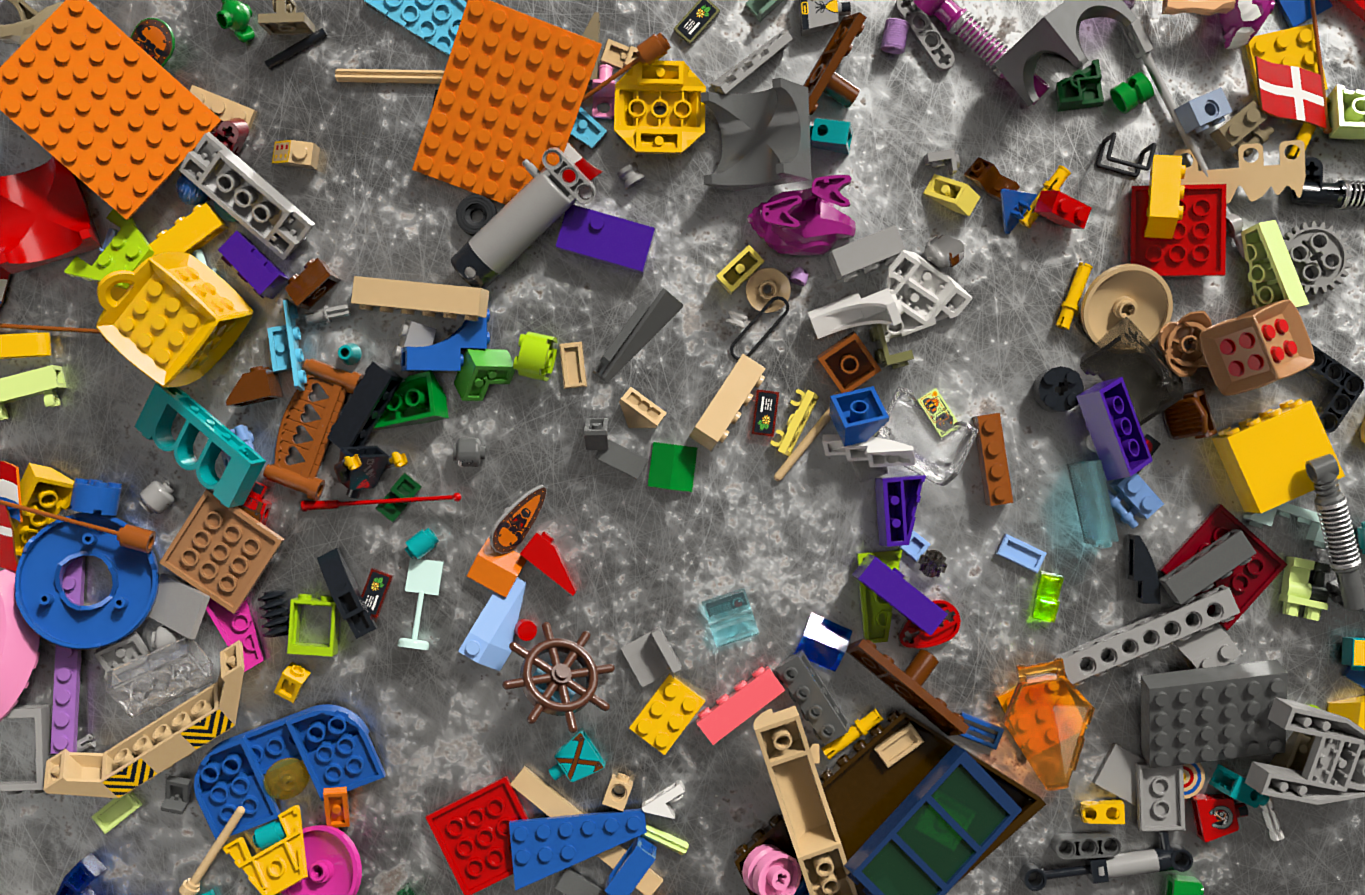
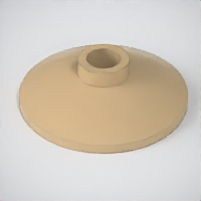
[746,267,791,313]

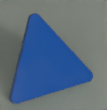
[1000,188,1037,234]

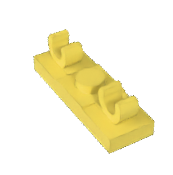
[770,389,819,457]

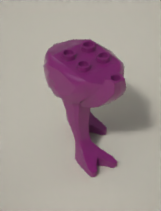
[747,175,856,255]

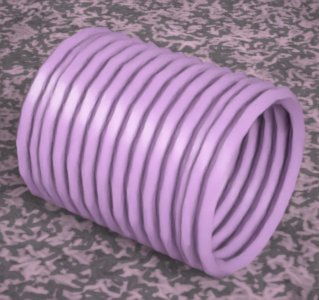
[880,18,910,54]

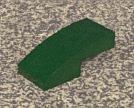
[375,473,422,523]

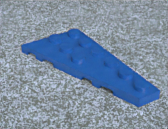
[509,808,647,891]

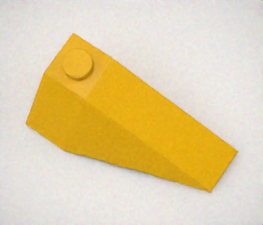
[11,463,74,556]

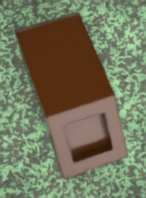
[965,157,1020,202]

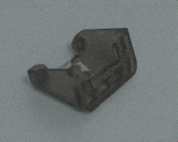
[1080,317,1184,426]

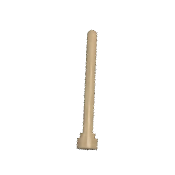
[774,391,840,481]
[179,806,245,895]

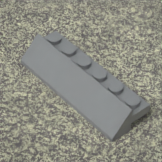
[177,132,315,260]

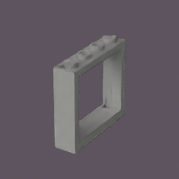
[0,705,51,794]

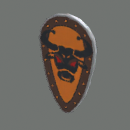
[489,485,547,554]

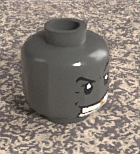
[453,437,486,467]

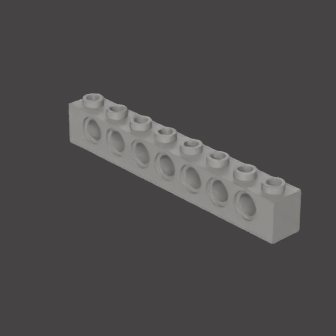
[1055,585,1240,685]

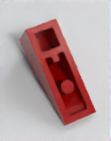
[520,531,577,596]

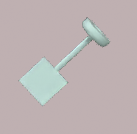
[397,558,444,650]

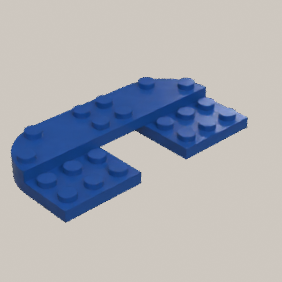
[194,704,386,839]

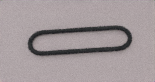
[730,296,789,360]

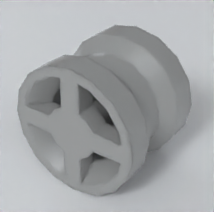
[617,162,645,190]

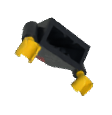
[334,446,408,499]

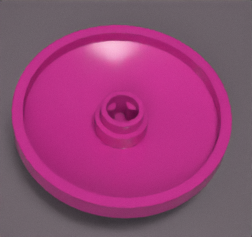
[281,825,362,895]

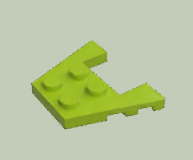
[64,209,155,289]

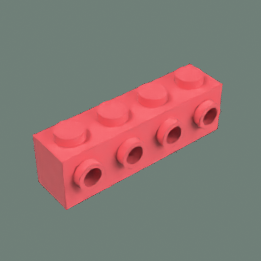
[696,666,785,745]

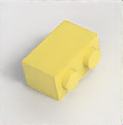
[716,245,765,295]

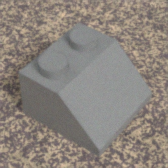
[1171,623,1242,669]

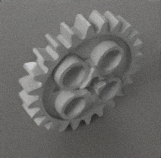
[1283,221,1353,295]

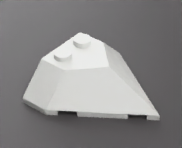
[882,250,973,343]

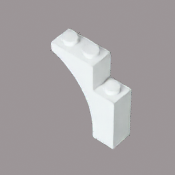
[808,289,904,339]

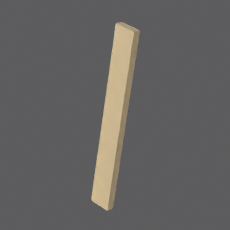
[511,766,663,895]

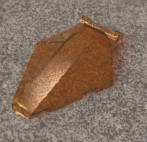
[1002,657,1095,791]

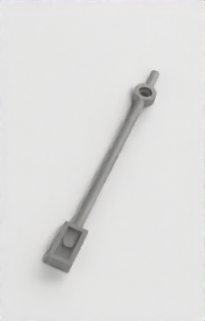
[1118,9,1245,258]

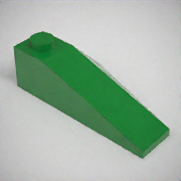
[373,371,449,430]

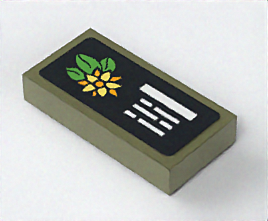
[674,0,720,45]

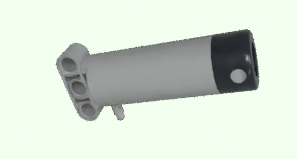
[451,147,596,289]

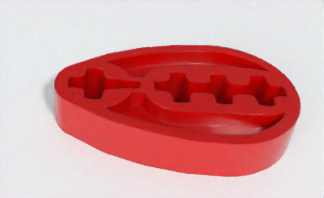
[898,599,961,648]

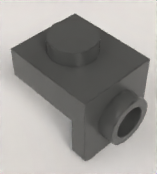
[161,775,191,815]

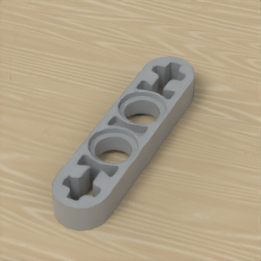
[895,0,955,71]

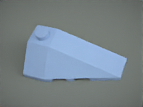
[458,578,527,671]

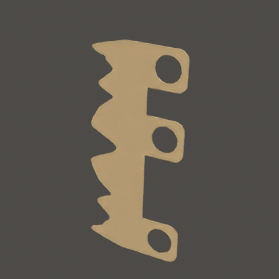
[1173,140,1306,203]

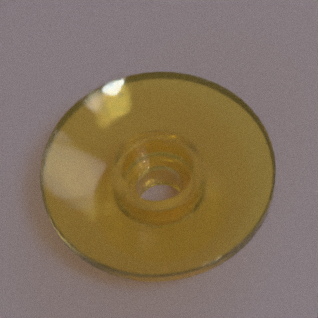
[264,758,309,800]

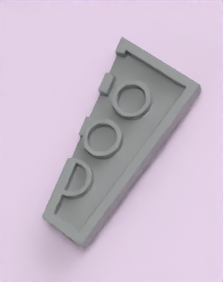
[710,31,793,94]

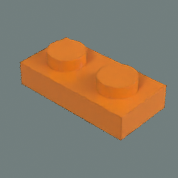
[323,787,350,828]

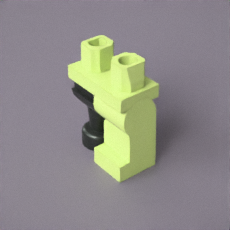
[1279,556,1331,621]

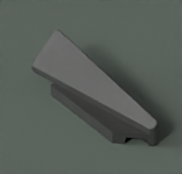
[592,288,683,382]

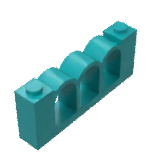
[134,383,266,508]

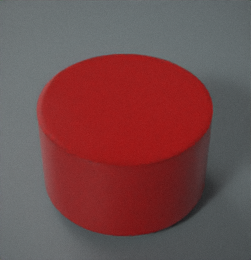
[514,619,537,641]

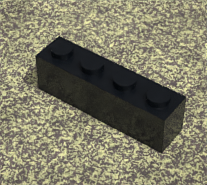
[327,361,404,449]

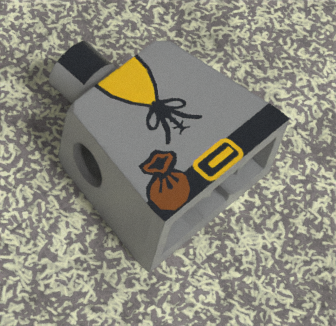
[799,0,851,36]

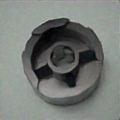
[1032,366,1084,412]

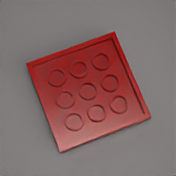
[1130,184,1227,277]
[425,775,529,895]

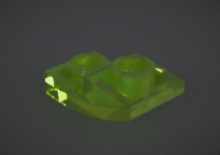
[1032,571,1064,623]

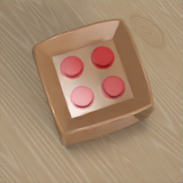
[1199,299,1315,396]

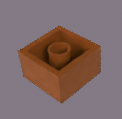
[817,331,882,393]

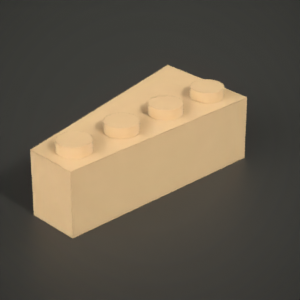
[689,354,766,451]

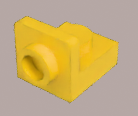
[273,662,311,703]

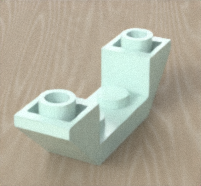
[1242,503,1328,549]

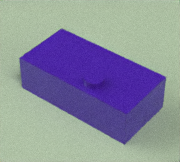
[555,205,656,275]
[1076,377,1153,481]
[852,554,948,636]

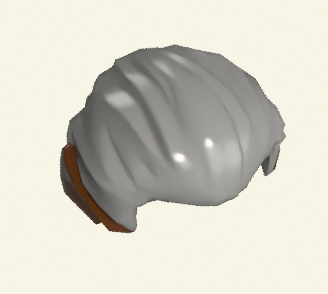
[924,235,966,268]

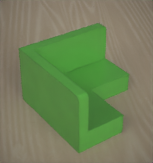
[454,348,516,401]

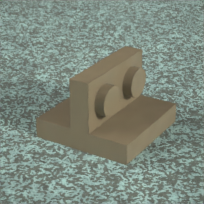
[258,0,315,35]

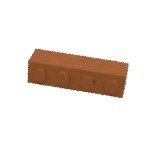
[972,413,1013,506]

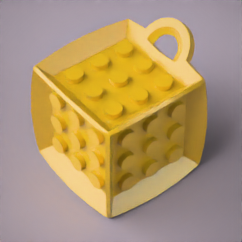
[96,252,254,387]

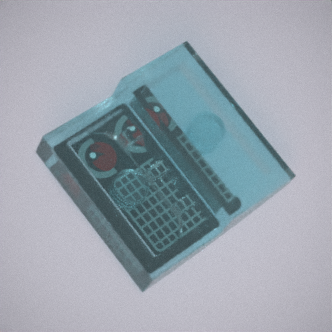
[702,588,759,648]

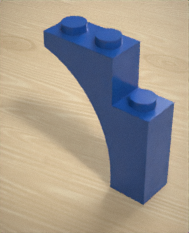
[401,309,490,372]

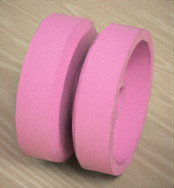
[742,844,801,895]

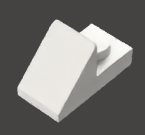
[641,779,685,819]

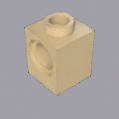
[602,773,633,811]

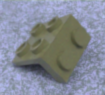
[868,324,914,369]

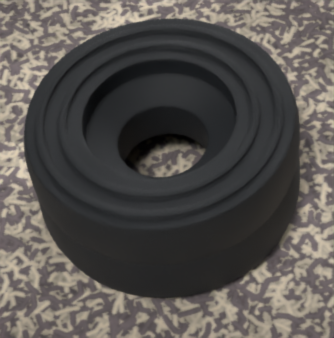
[456,195,498,236]

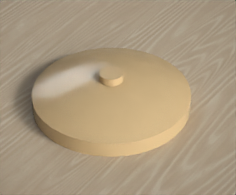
[1081,264,1173,354]

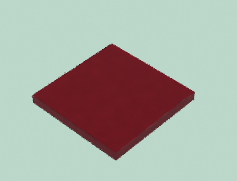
[1159,504,1288,631]

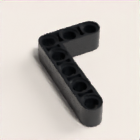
[1304,344,1364,433]

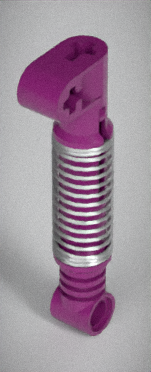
[913,0,1050,105]

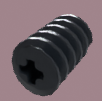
[258,589,290,638]

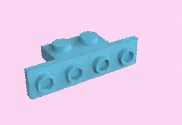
[267,299,307,391]

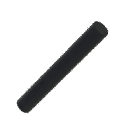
[264,28,327,69]

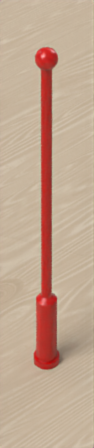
[301,493,462,512]

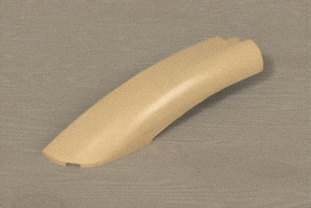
[753,706,858,895]

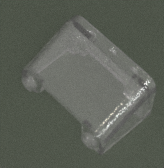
[872,386,979,486]

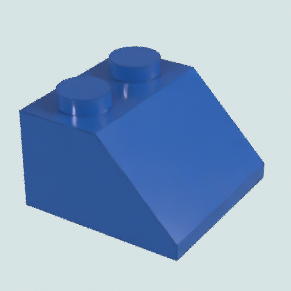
[830,386,889,447]

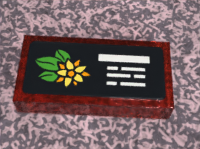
[751,389,779,437]
[361,568,394,618]

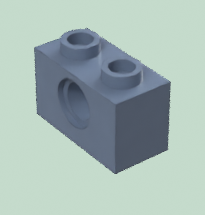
[1174,87,1233,134]

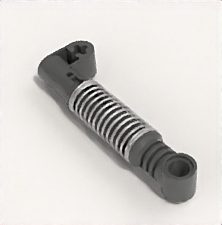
[1305,454,1365,611]

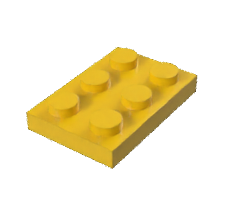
[629,673,705,755]

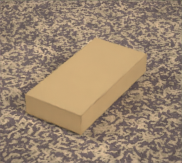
[559,342,587,389]
[874,723,924,768]

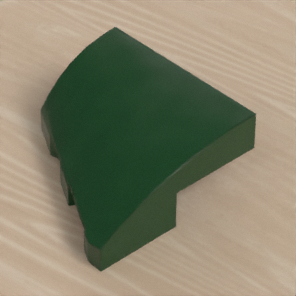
[1056,59,1104,112]

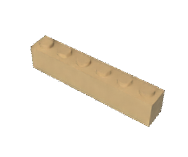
[351,276,489,321]

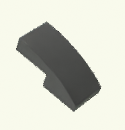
[595,439,648,479]
[554,868,606,895]

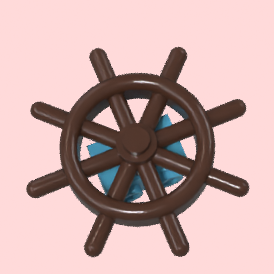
[502,622,615,733]

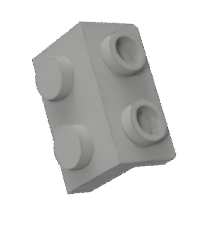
[94,631,150,681]

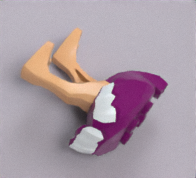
[1162,0,1275,49]

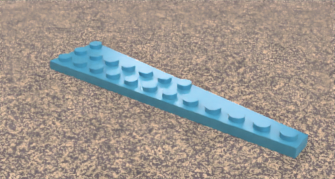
[363,0,608,149]

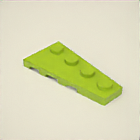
[857,549,902,643]

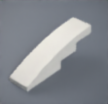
[822,434,916,467]

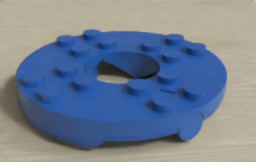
[15,512,159,649]

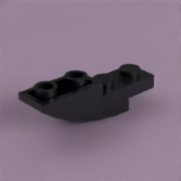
[317,547,378,639]

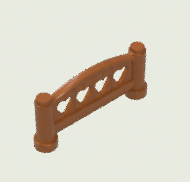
[263,359,364,501]

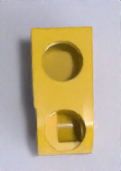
[1080,799,1125,824]

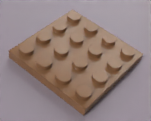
[159,489,285,614]

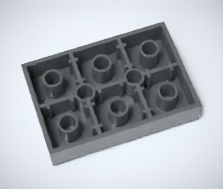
[1141,659,1288,768]

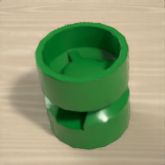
[1110,72,1154,114]

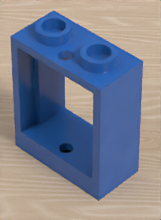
[604,836,657,895]

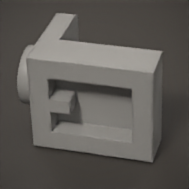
[924,149,960,175]

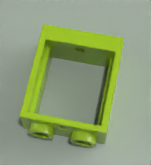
[287,594,340,657]

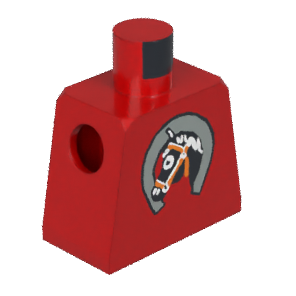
[1190,794,1249,842]

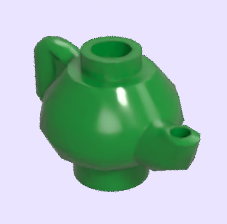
[216,0,255,43]

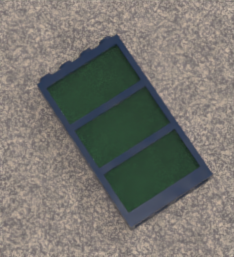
[844,744,1022,895]

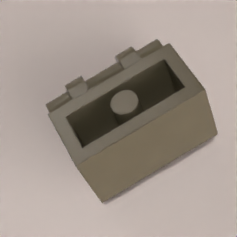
[1209,100,1274,161]

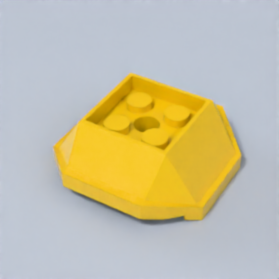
[614,60,706,154]

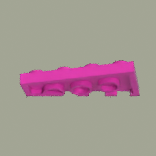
[206,598,264,672]

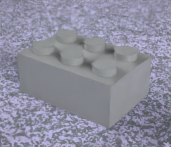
[827,225,905,283]

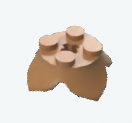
[1158,311,1212,377]

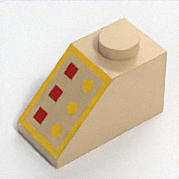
[272,140,320,170]

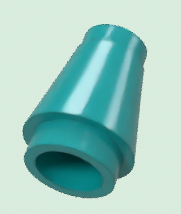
[338,343,362,365]

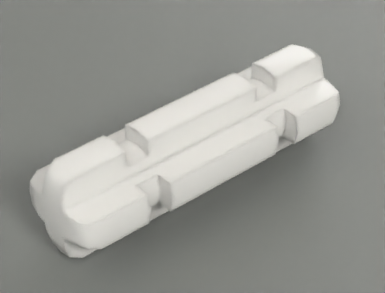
[1260,797,1284,841]

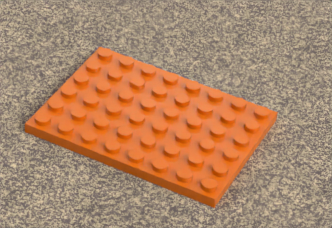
[0,0,222,221]
[412,0,602,205]

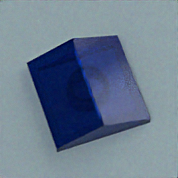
[794,612,853,672]

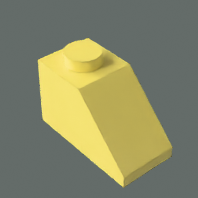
[923,174,980,216]

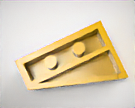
[1144,155,1186,239]

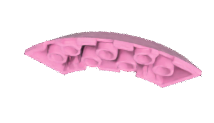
[0,569,41,721]

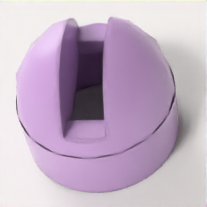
[789,267,808,286]

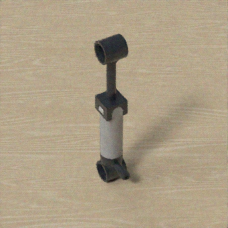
[1019,831,1193,891]

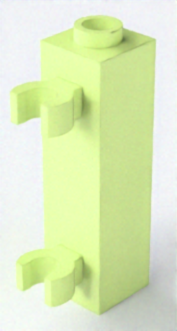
[0,365,67,421]

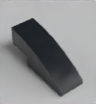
[1128,534,1161,604]

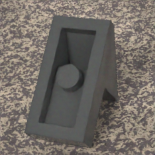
[584,418,609,450]

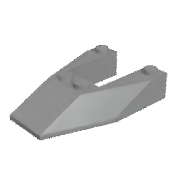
[1245,697,1365,805]

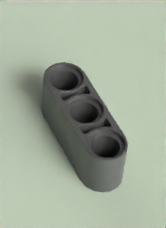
[1050,831,1122,860]

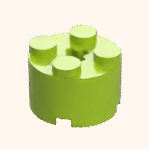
[513,332,557,381]

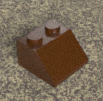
[285,258,341,310]
[226,366,283,407]

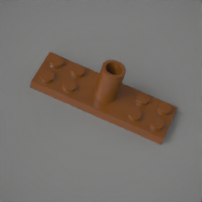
[803,12,867,115]
[845,639,969,736]

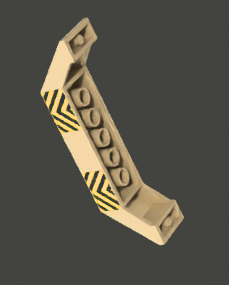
[43,640,244,798]

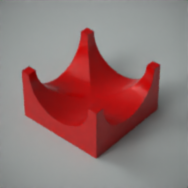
[0,156,102,274]

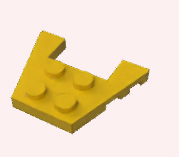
[222,805,308,895]

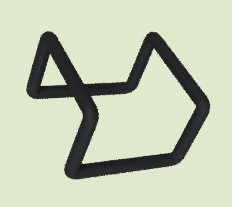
[1096,132,1156,177]

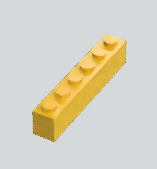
[97,203,229,301]

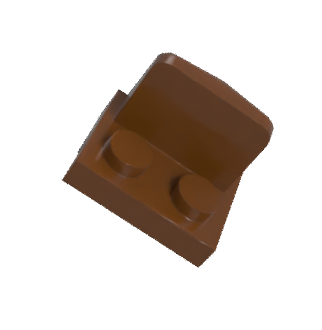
[1162,388,1217,440]

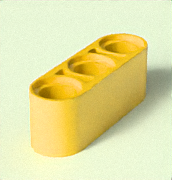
[0,333,52,359]

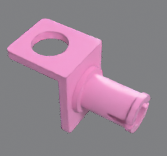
[592,65,615,119]

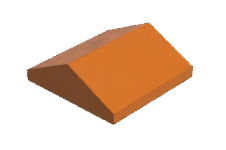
[466,537,527,598]

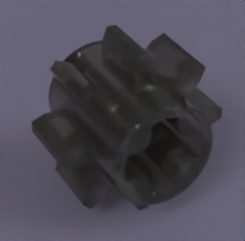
[918,550,947,578]

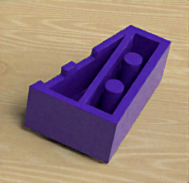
[218,230,289,299]
[875,475,926,547]

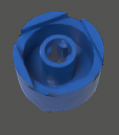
[70,478,122,516]

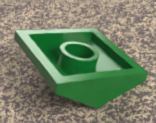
[648,442,698,492]

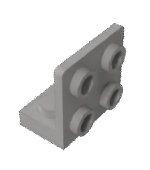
[621,626,682,687]

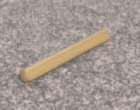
[335,69,444,84]

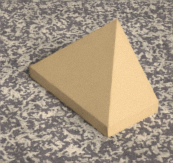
[619,387,667,428]

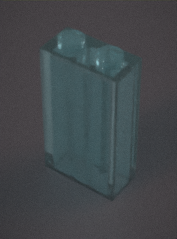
[1067,460,1119,549]

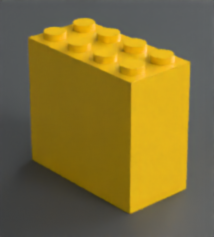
[1212,398,1345,514]

